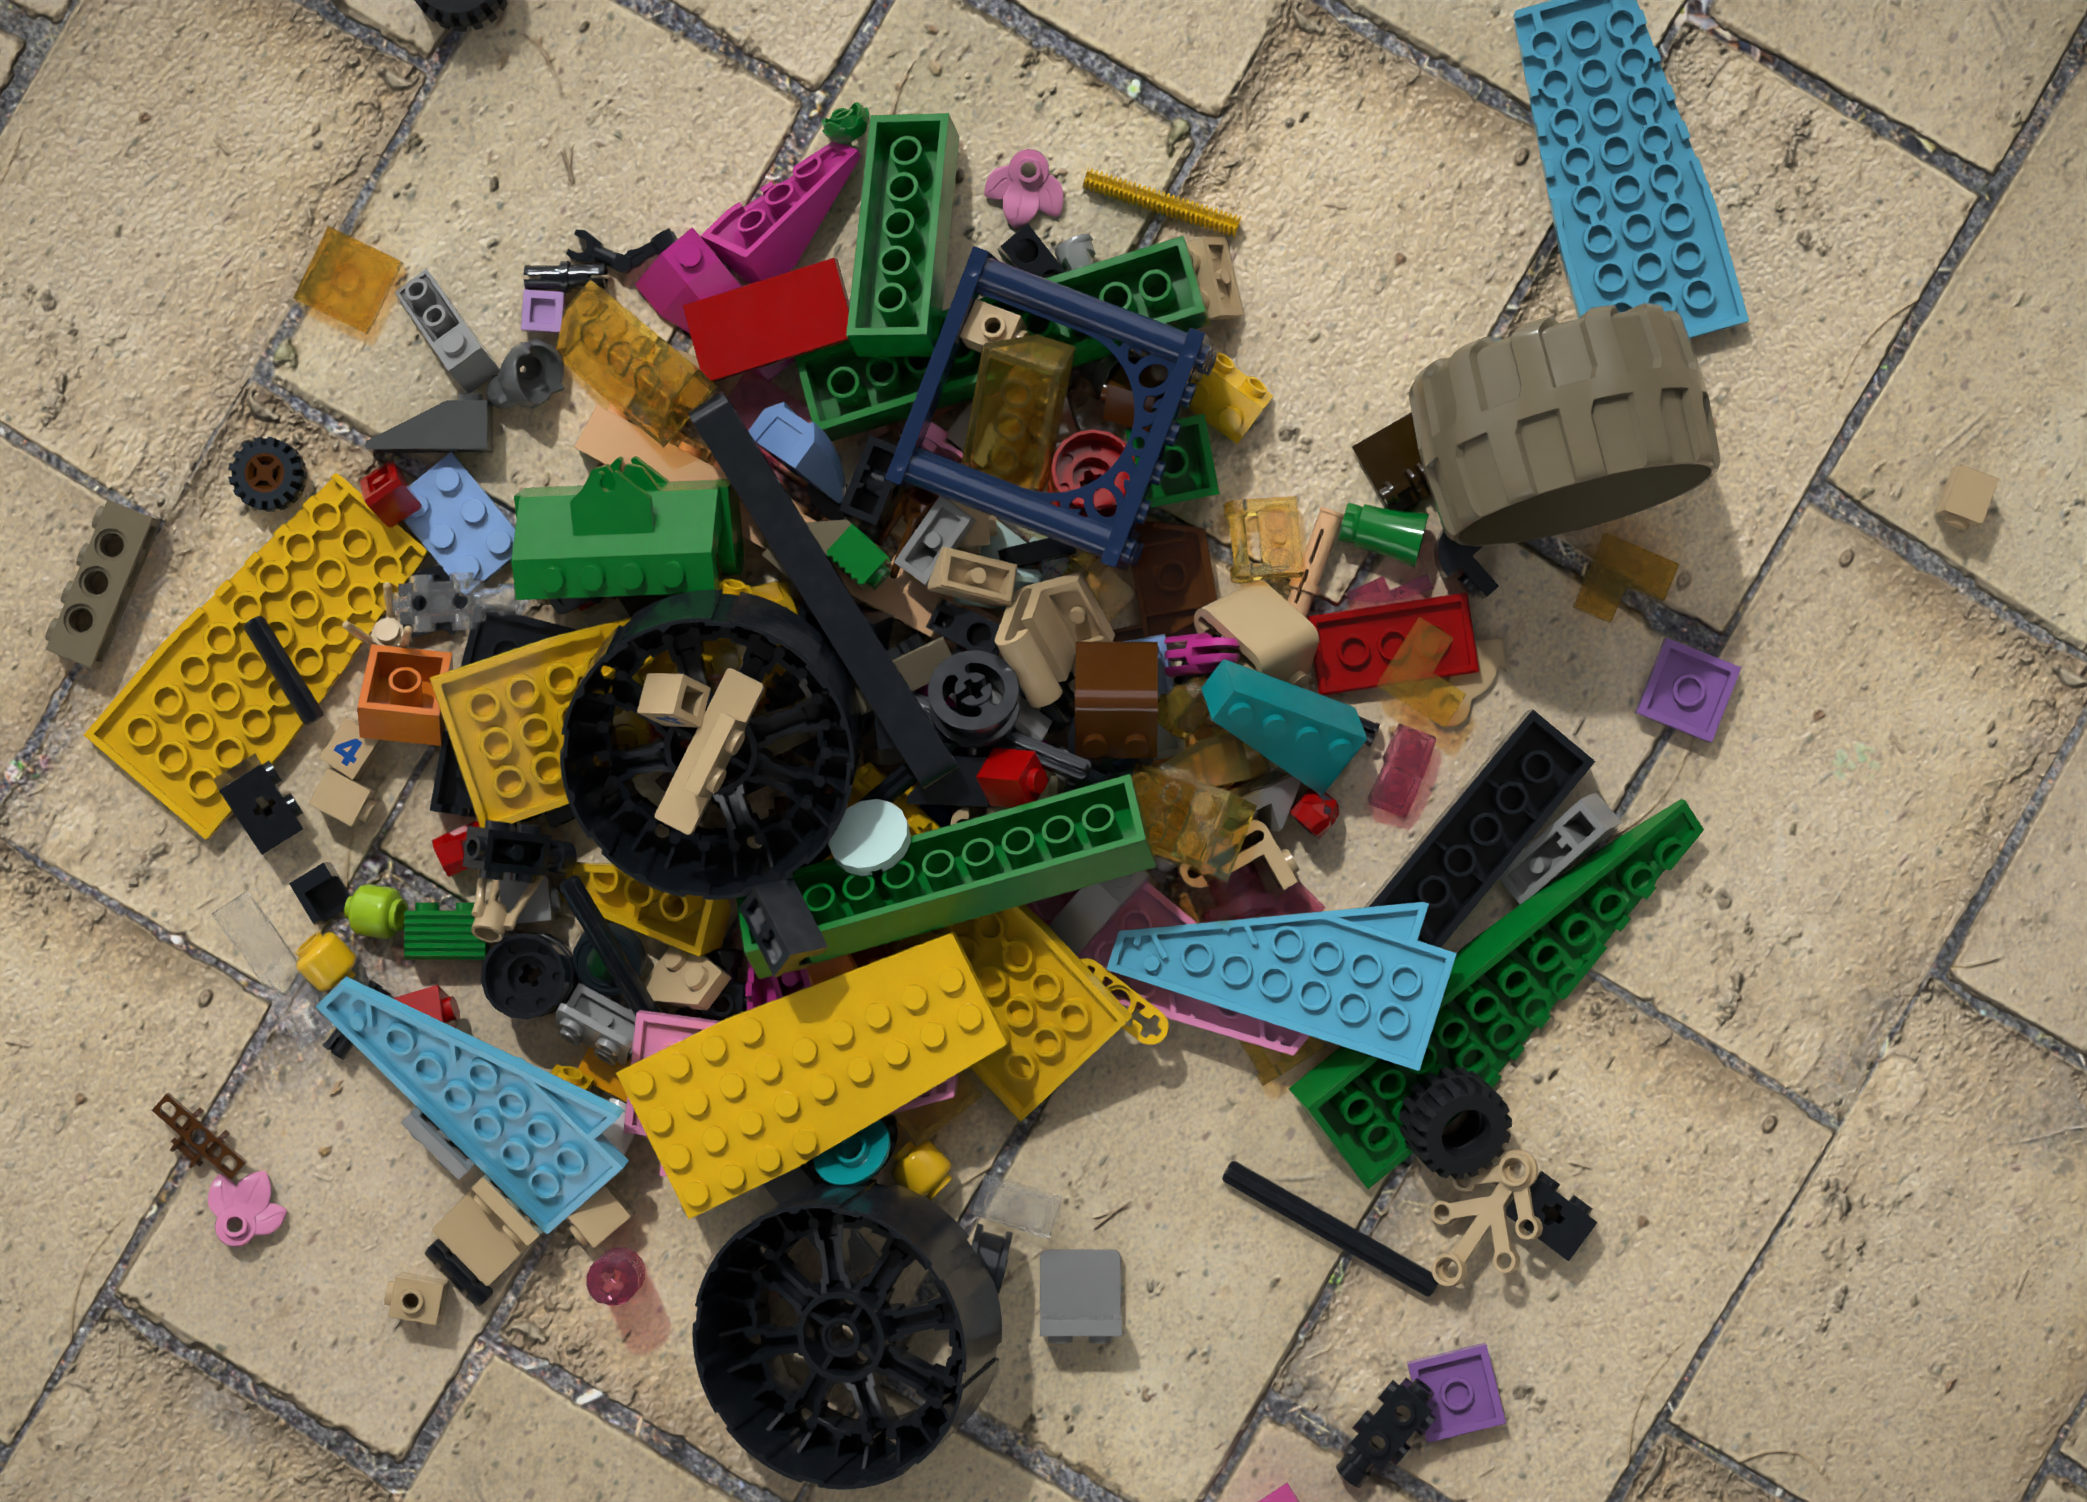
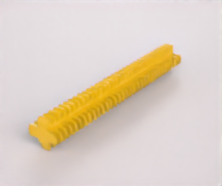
[1082,167,1242,238]

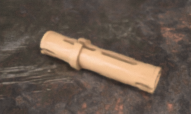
[1287,506,1344,618]

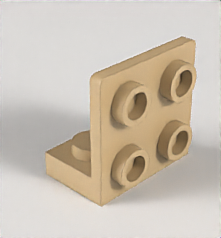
[1186,236,1244,320]
[432,1175,544,1286]

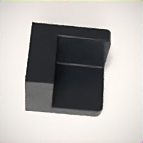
[289,862,351,925]

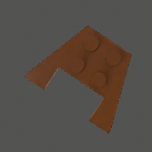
[1113,521,1218,642]

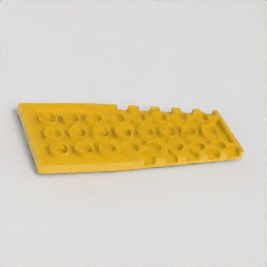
[84,473,429,840]
[429,580,797,828]
[822,762,1133,1122]
[616,932,1008,1220]

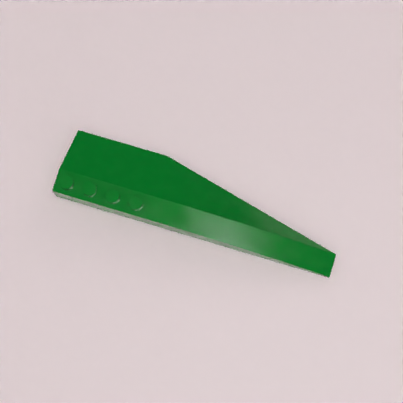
[1288,799,1704,1189]

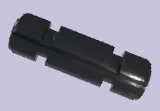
[425,1239,493,1307]

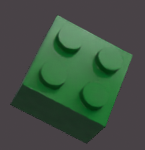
[1118,414,1220,508]

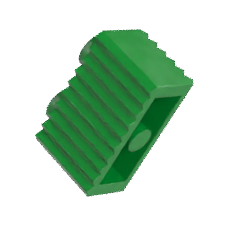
[827,523,891,590]
[404,902,490,960]

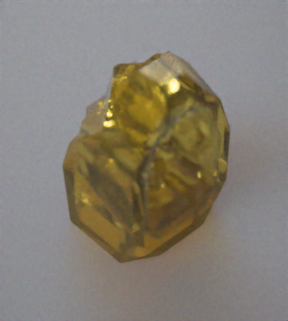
[1158,676,1210,740]

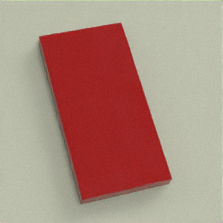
[682,258,850,384]
[1307,592,1479,696]

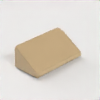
[927,547,1017,607]

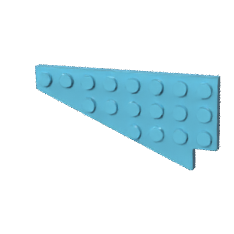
[1106,902,1457,1071]
[315,976,629,1234]

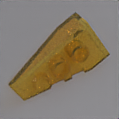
[1134,726,1271,803]

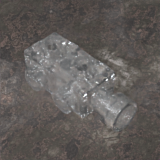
[392,572,518,633]

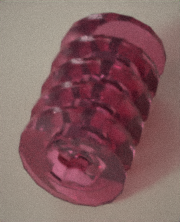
[586,1247,646,1305]

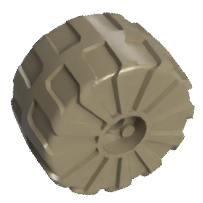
[1409,303,1720,546]

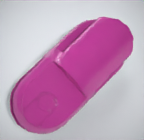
[1164,633,1240,677]

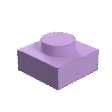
[521,289,566,334]

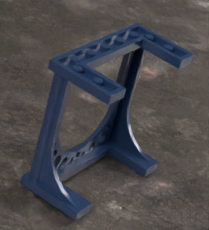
[885,246,1218,571]

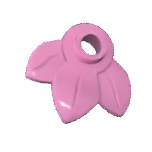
[984,149,1064,229]
[921,422,977,467]
[208,1171,287,1247]

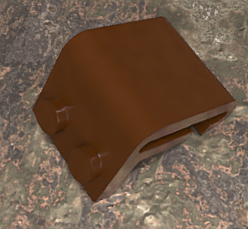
[1075,641,1158,758]

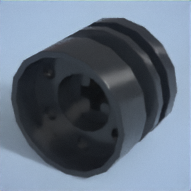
[481,932,578,1019]

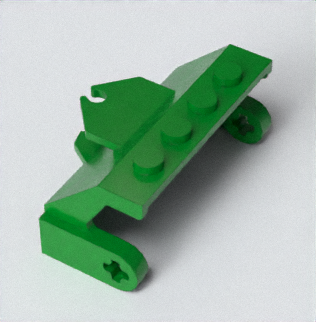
[511,456,744,600]

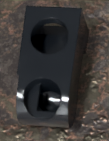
[997,223,1066,278]
[926,598,1000,656]

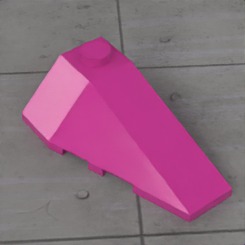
[701,141,861,284]
[635,227,796,383]

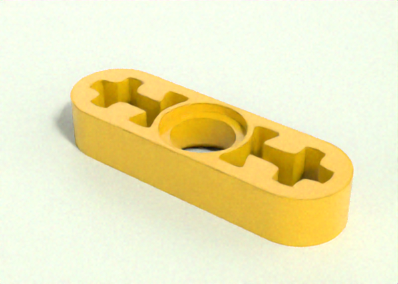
[1080,958,1169,1045]

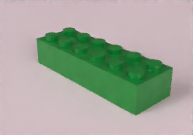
[846,113,960,357]

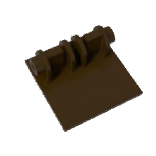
[1352,412,1431,511]

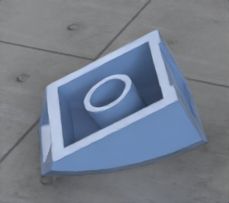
[748,402,846,503]

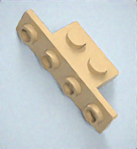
[655,668,765,835]

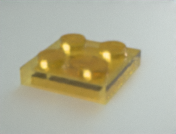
[293,226,403,335]

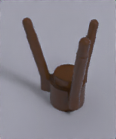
[874,486,939,579]

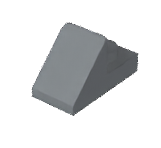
[894,496,976,586]
[1213,767,1301,832]

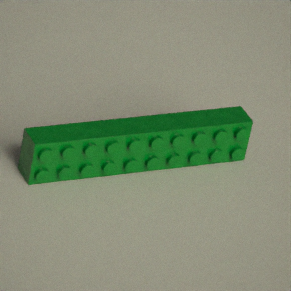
[795,236,1211,442]
[736,774,1156,979]

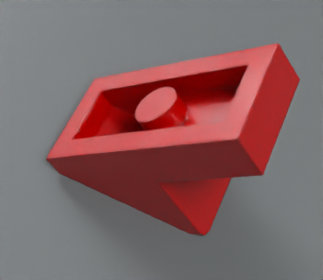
[359,458,422,528]

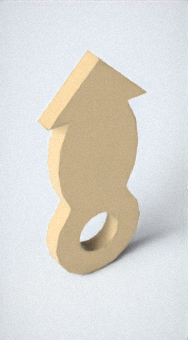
[1426,638,1507,727]

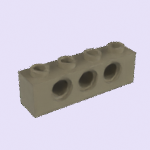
[45,500,161,669]

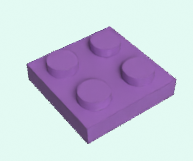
[1635,638,1742,743]
[1407,1342,1506,1443]

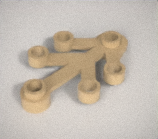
[1430,1150,1543,1286]

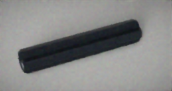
[244,616,323,725]

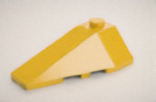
[562,862,731,957]

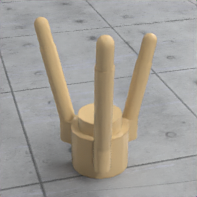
[342,582,412,650]
[471,872,544,943]

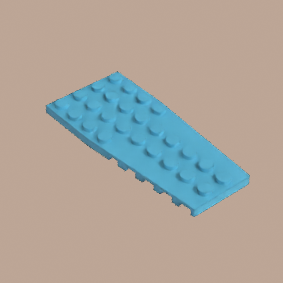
[1513,0,1749,339]

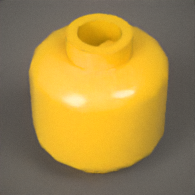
[295,931,357,992]
[892,1140,952,1200]

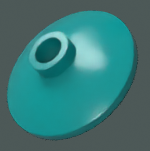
[813,1119,891,1186]

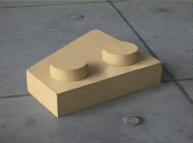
[643,945,731,1011]

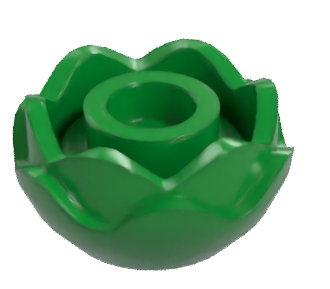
[822,102,870,144]

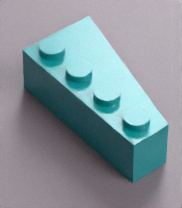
[1201,659,1367,796]

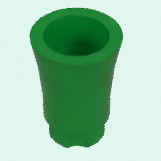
[1339,503,1429,568]

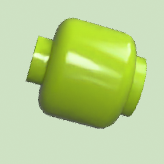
[344,884,408,940]

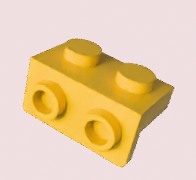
[1189,352,1273,444]

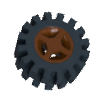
[228,437,307,512]

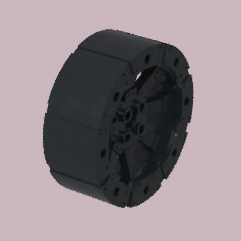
[560,589,862,900]
[692,1179,1002,1490]

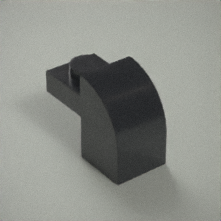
[1434,529,1499,599]

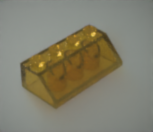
[556,279,717,447]
[961,334,1076,492]

